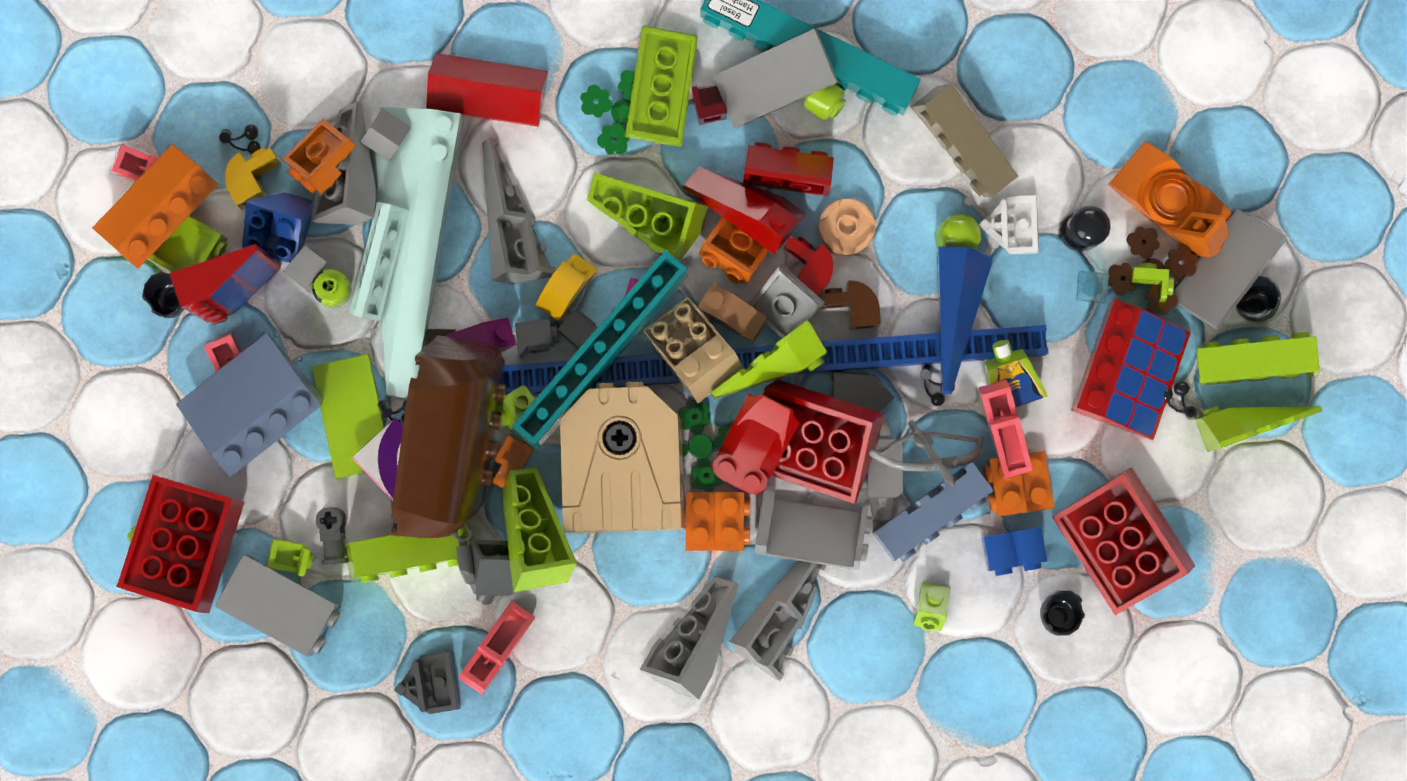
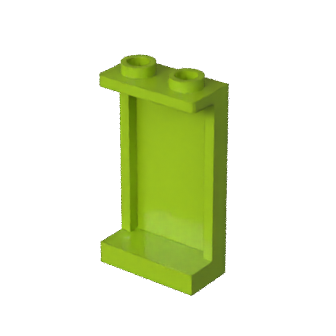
[131,183,228,272]

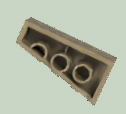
[911,84,1019,197]

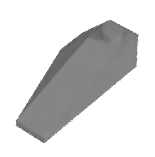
[311,102,376,225]
[640,576,739,700]

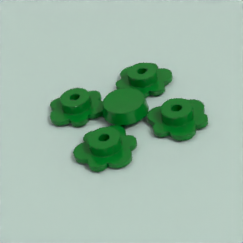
[580,70,635,155]
[678,401,733,492]

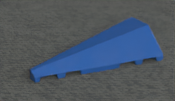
[937,247,992,394]

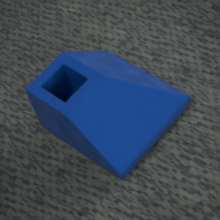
[242,192,313,263]

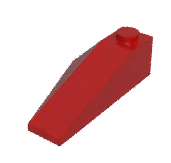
[682,166,807,255]

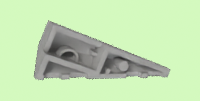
[482,138,556,284]
[729,561,826,681]

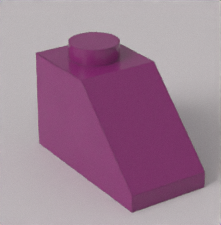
[445,317,517,353]

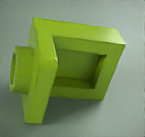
[1131,263,1174,302]
[498,385,535,432]
[266,538,313,576]
[913,581,951,631]

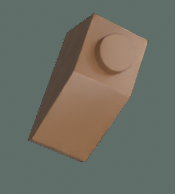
[698,283,768,343]

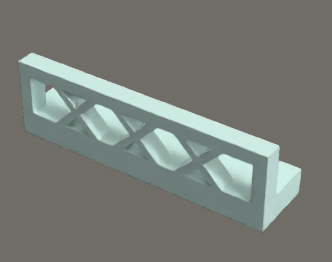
[349,201,409,321]

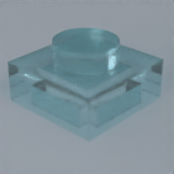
[1076,271,1109,303]

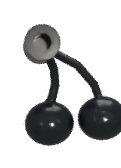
[219,124,260,154]
[920,365,955,406]
[1164,381,1197,420]
[377,399,407,422]

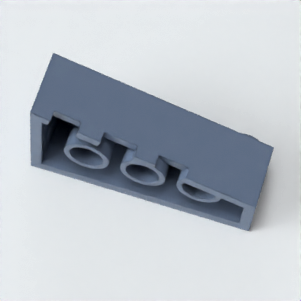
[873,462,994,562]

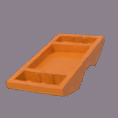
[1108,141,1233,256]

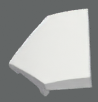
[979,195,1039,254]

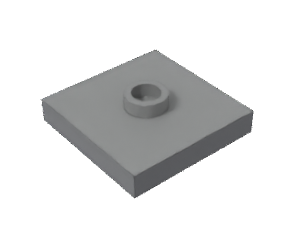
[748,264,825,339]

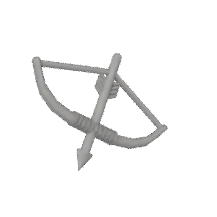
[869,420,983,488]

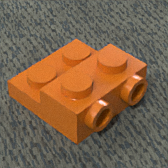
[283,119,356,194]
[698,217,769,285]
[983,451,1055,517]
[686,492,750,551]

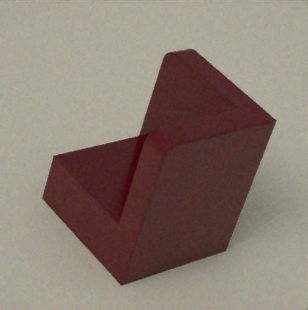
[691,85,727,125]

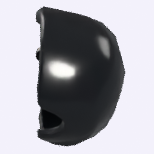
[142,272,185,318]
[1236,276,1281,323]
[1040,591,1085,636]

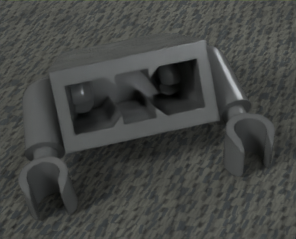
[452,524,514,605]

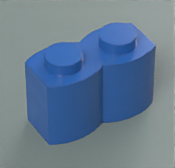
[981,527,1047,576]

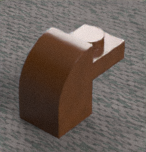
[819,280,881,330]

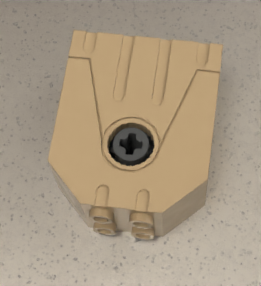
[560,382,686,534]

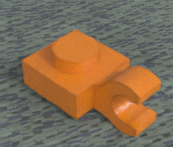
[492,435,534,489]

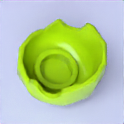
[935,214,982,250]

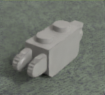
[861,417,903,521]

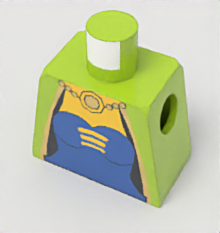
[984,340,1048,407]

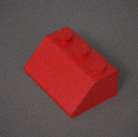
[743,142,834,197]

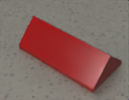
[426,53,548,127]

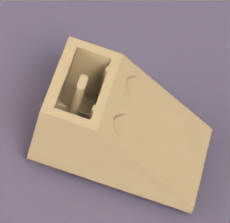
[642,297,744,403]

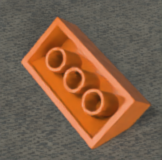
[92,144,219,269]

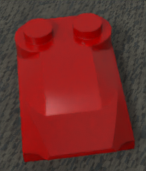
[710,393,801,494]

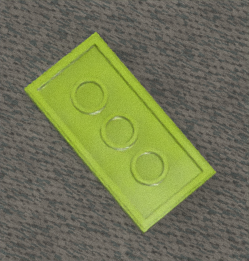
[625,25,698,147]
[312,354,385,479]

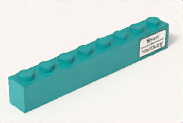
[700,0,921,116]
[512,250,688,450]

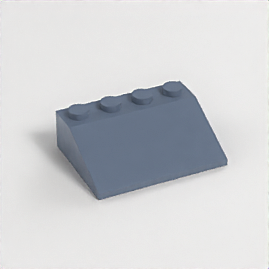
[176,332,324,477]

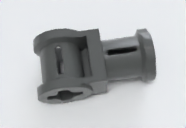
[315,507,348,565]

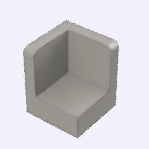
[360,108,411,160]
[283,245,327,294]

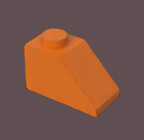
[1174,211,1229,258]

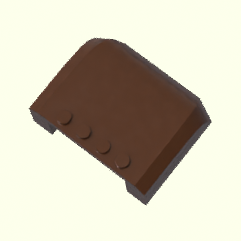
[390,335,507,538]

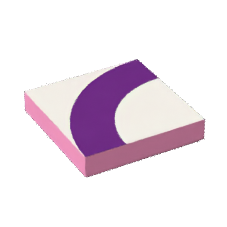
[352,418,403,500]

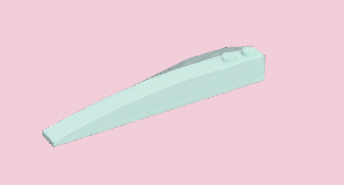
[371,107,464,399]

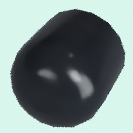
[1058,206,1111,252]

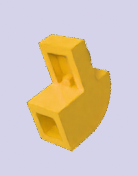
[225,148,281,211]
[535,253,597,321]

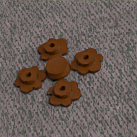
[1107,226,1198,315]

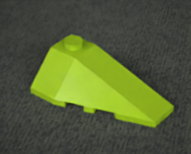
[587,172,708,260]
[711,320,827,400]
[1195,406,1323,452]

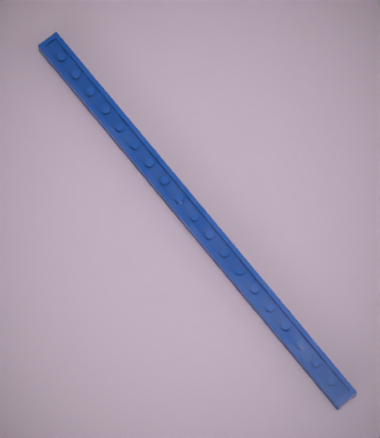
[502,325,1049,396]

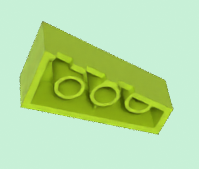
[1197,332,1320,385]
[502,467,577,592]
[345,526,470,583]

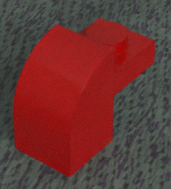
[784,236,833,296]

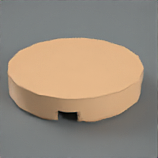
[818,199,876,256]

